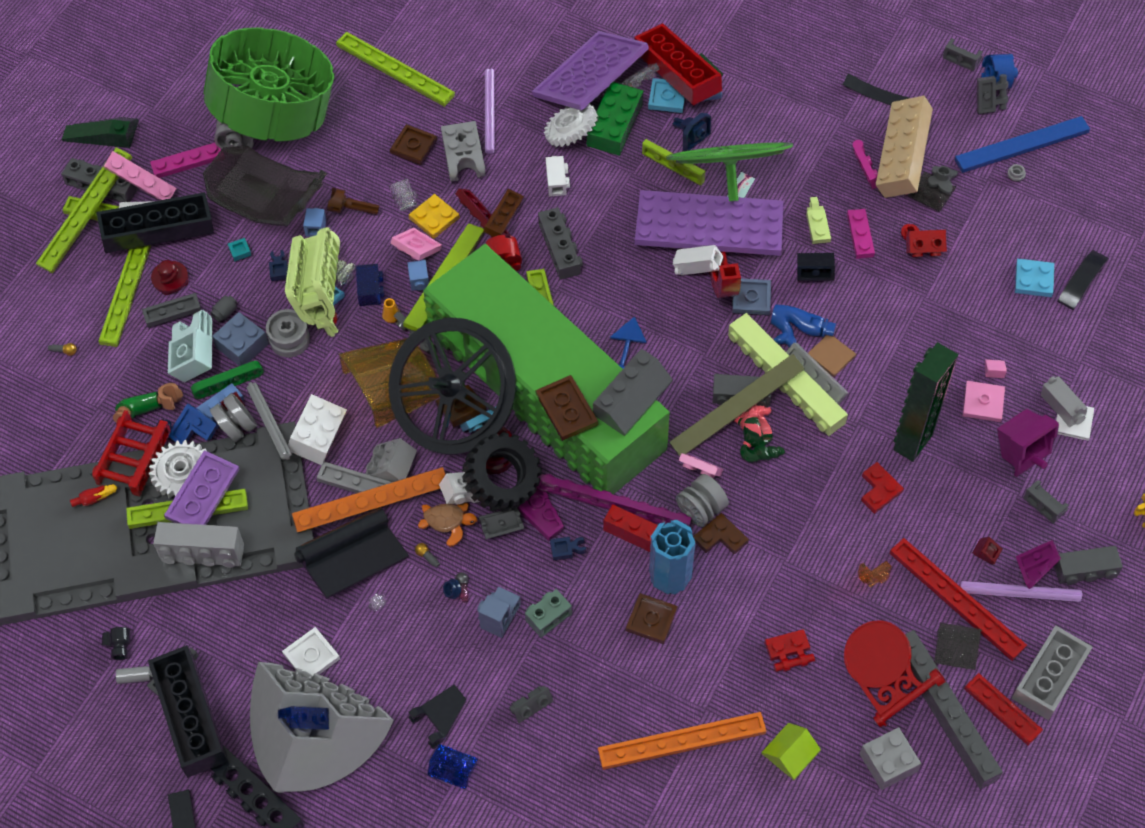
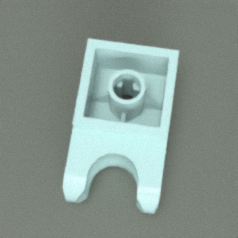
[168,310,212,382]

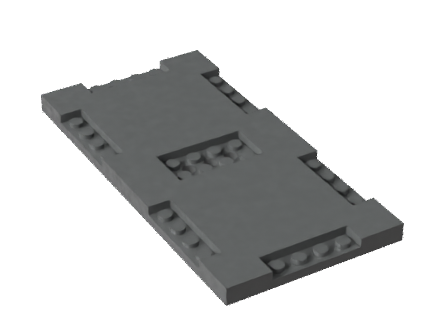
[0,421,314,626]

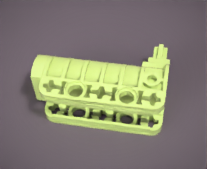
[285,227,340,337]

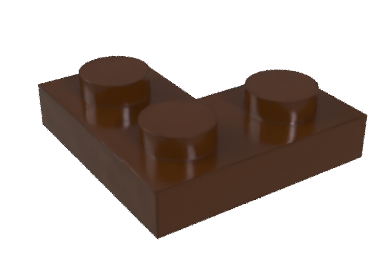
[693,513,749,554]

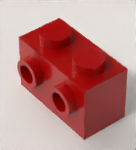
[906,229,947,257]

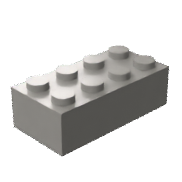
[153,522,244,568]
[1011,625,1092,721]

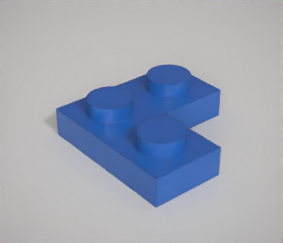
[169,404,219,444]

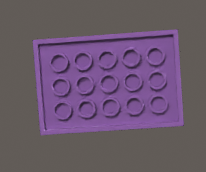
[532,31,649,111]

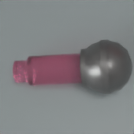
[455,572,469,603]

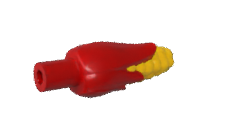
[70,484,117,507]

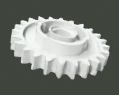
[544,103,598,147]
[149,440,207,499]

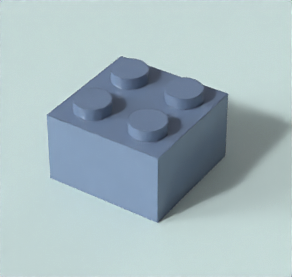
[212,312,269,366]

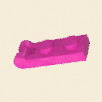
[853,140,878,189]

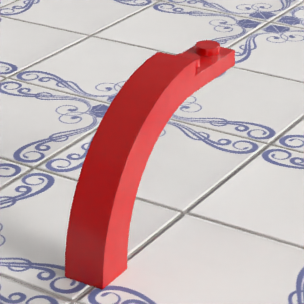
[709,251,741,298]

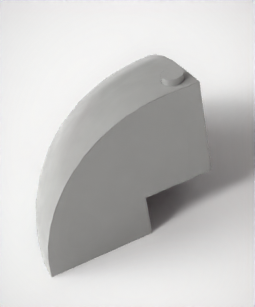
[250,662,393,793]

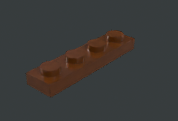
[483,189,524,237]

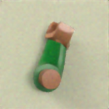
[113,383,183,423]

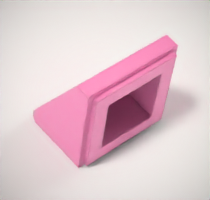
[985,359,1007,378]

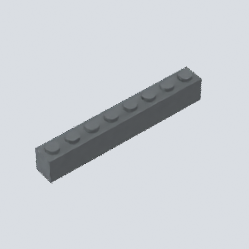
[905,630,1003,789]

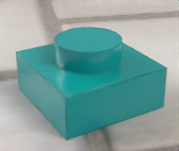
[228,238,252,262]

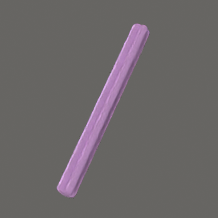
[485,68,495,154]
[960,581,1082,602]

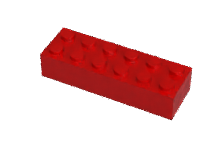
[634,23,722,105]

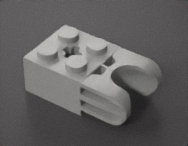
[441,121,486,182]

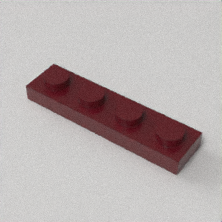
[455,188,511,238]

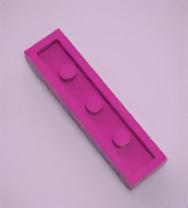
[150,143,224,178]

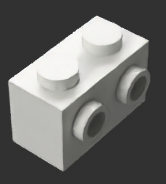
[439,472,480,505]

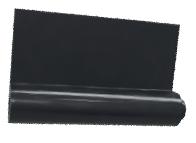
[294,507,409,599]

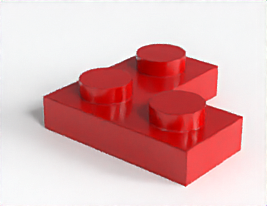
[861,462,904,514]

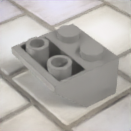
[365,438,417,482]

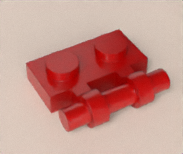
[764,629,815,672]

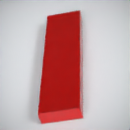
[964,673,1043,746]

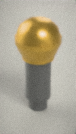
[48,343,77,356]
[415,543,440,568]

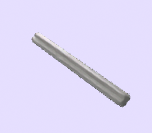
[247,382,292,460]

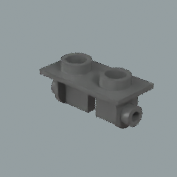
[509,686,554,723]

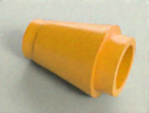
[382,298,400,323]

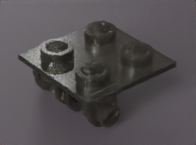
[908,171,956,212]
[934,622,981,670]

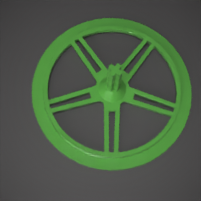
[666,142,793,201]

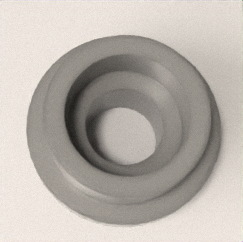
[1007,164,1026,181]

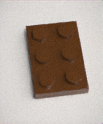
[535,375,598,441]

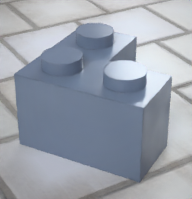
[477,587,521,638]

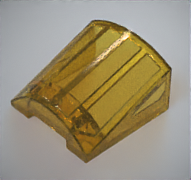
[338,338,440,428]

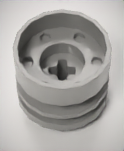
[676,474,729,527]

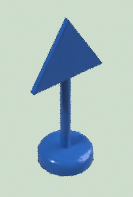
[610,316,647,369]

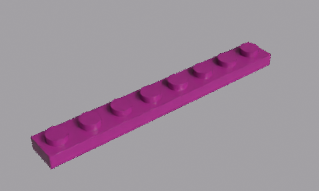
[537,474,692,526]

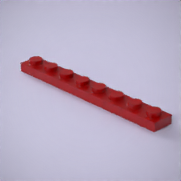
[889,538,1027,661]

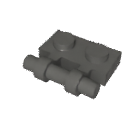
[977,74,1008,114]

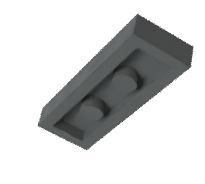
[142,293,201,328]

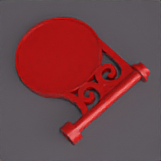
[844,620,946,727]

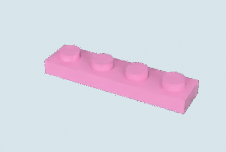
[103,151,176,200]

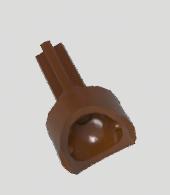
[327,188,379,215]

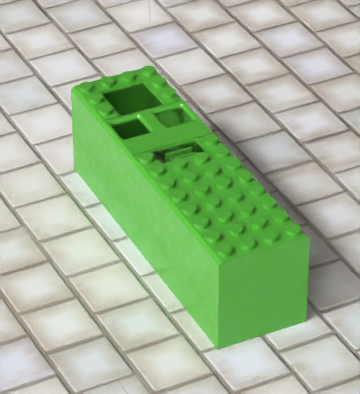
[423,243,670,495]

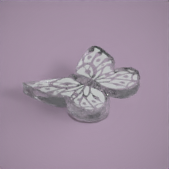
[336,260,356,286]

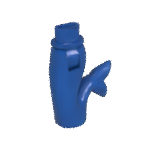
[770,304,836,348]

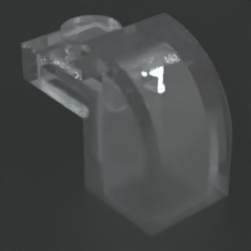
[389,178,418,211]

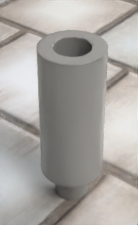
[116,666,153,684]

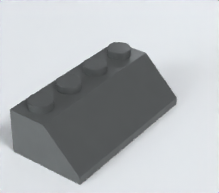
[593,348,673,436]

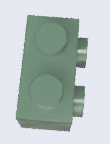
[525,589,572,638]

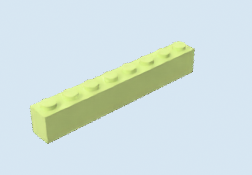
[728,313,848,436]

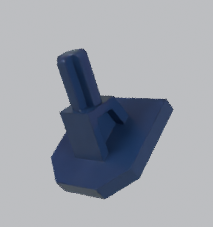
[672,113,711,151]

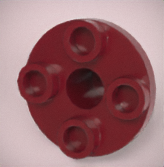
[151,260,189,295]

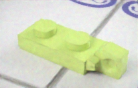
[806,197,831,244]

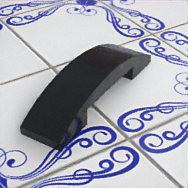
[1057,250,1109,310]

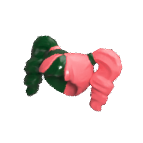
[734,405,785,463]

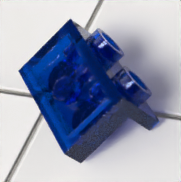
[278,706,329,730]
[427,744,478,789]

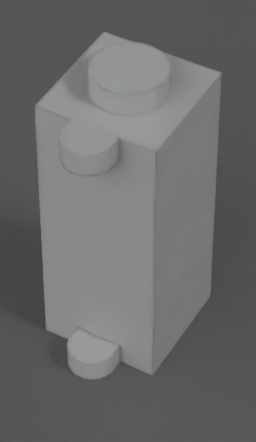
[1041,376,1088,427]

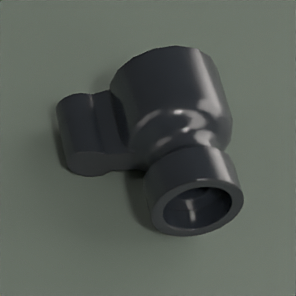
[102,627,131,660]

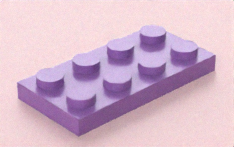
[164,450,240,525]

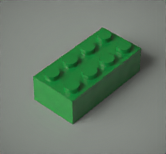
[587,82,644,156]

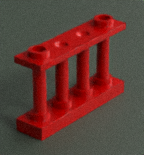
[92,410,171,497]

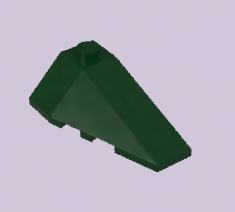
[62,117,139,148]

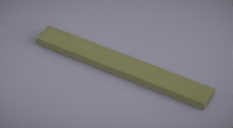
[669,354,805,457]

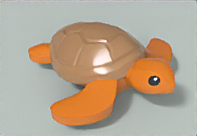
[418,502,478,547]

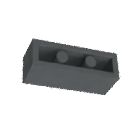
[712,374,771,407]
[1054,546,1123,585]

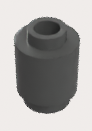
[210,295,237,323]

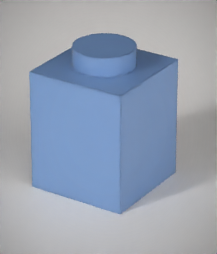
[303,208,327,237]
[407,260,429,291]

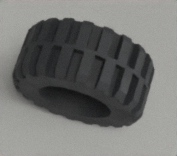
[462,433,542,512]

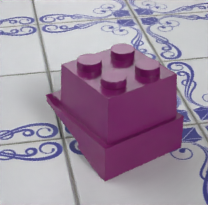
[997,409,1059,477]

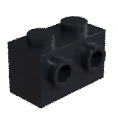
[797,253,835,281]

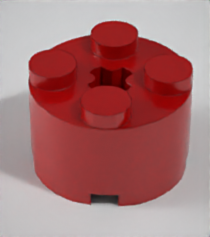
[486,235,522,271]

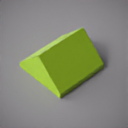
[761,723,821,781]

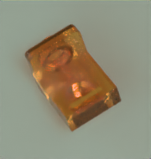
[858,561,892,588]

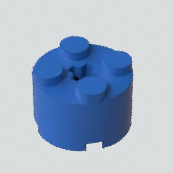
[981,54,1018,89]

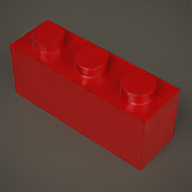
[603,504,658,552]

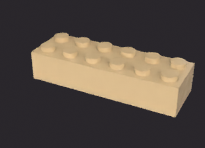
[876,96,933,198]

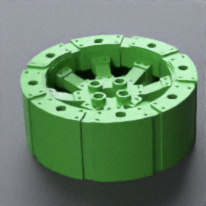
[203,28,334,141]

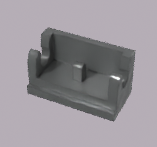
[943,38,983,72]
[1023,480,1069,524]
[478,508,524,539]

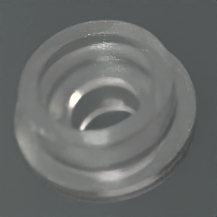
[367,594,387,612]

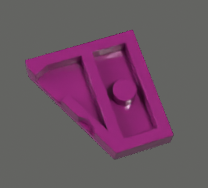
[1015,540,1061,589]

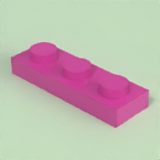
[847,209,875,259]

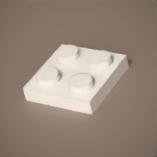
[282,627,340,677]

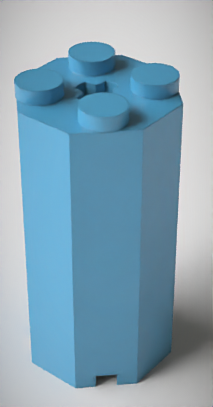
[649,520,695,594]

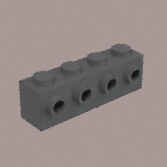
[61,158,138,202]
[538,207,583,280]

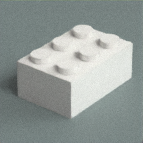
[288,394,347,465]

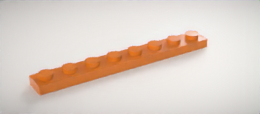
[291,467,445,532]
[598,712,766,770]

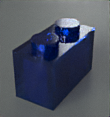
[356,264,384,306]

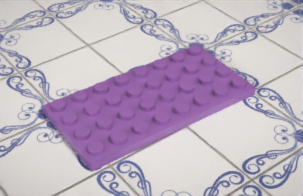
[634,190,783,256]

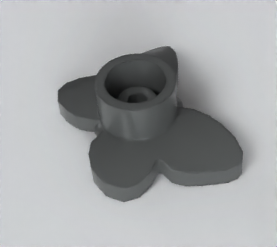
[928,166,958,195]

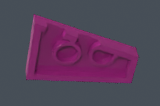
[517,487,564,541]

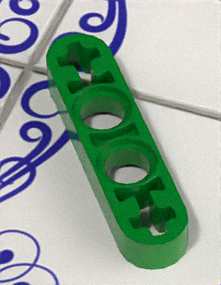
[191,361,264,399]

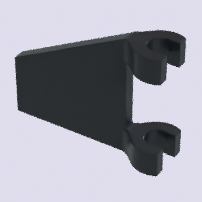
[408,685,466,749]

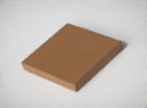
[808,335,856,377]

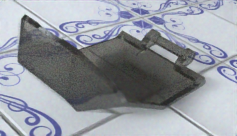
[203,146,327,227]

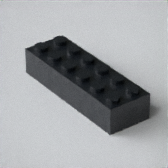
[96,192,214,253]
[148,645,228,778]

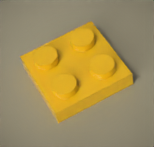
[409,194,460,239]

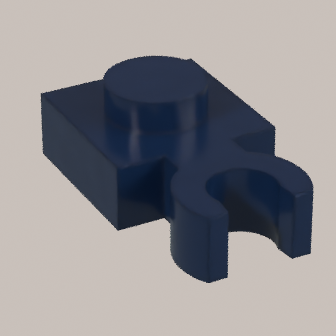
[269,250,288,281]
[550,536,586,561]

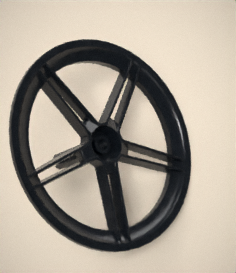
[389,318,516,454]

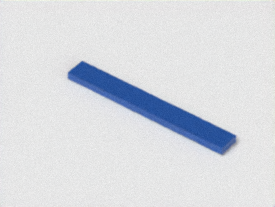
[954,116,1090,173]

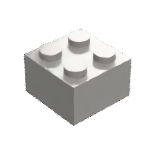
[860,727,921,790]

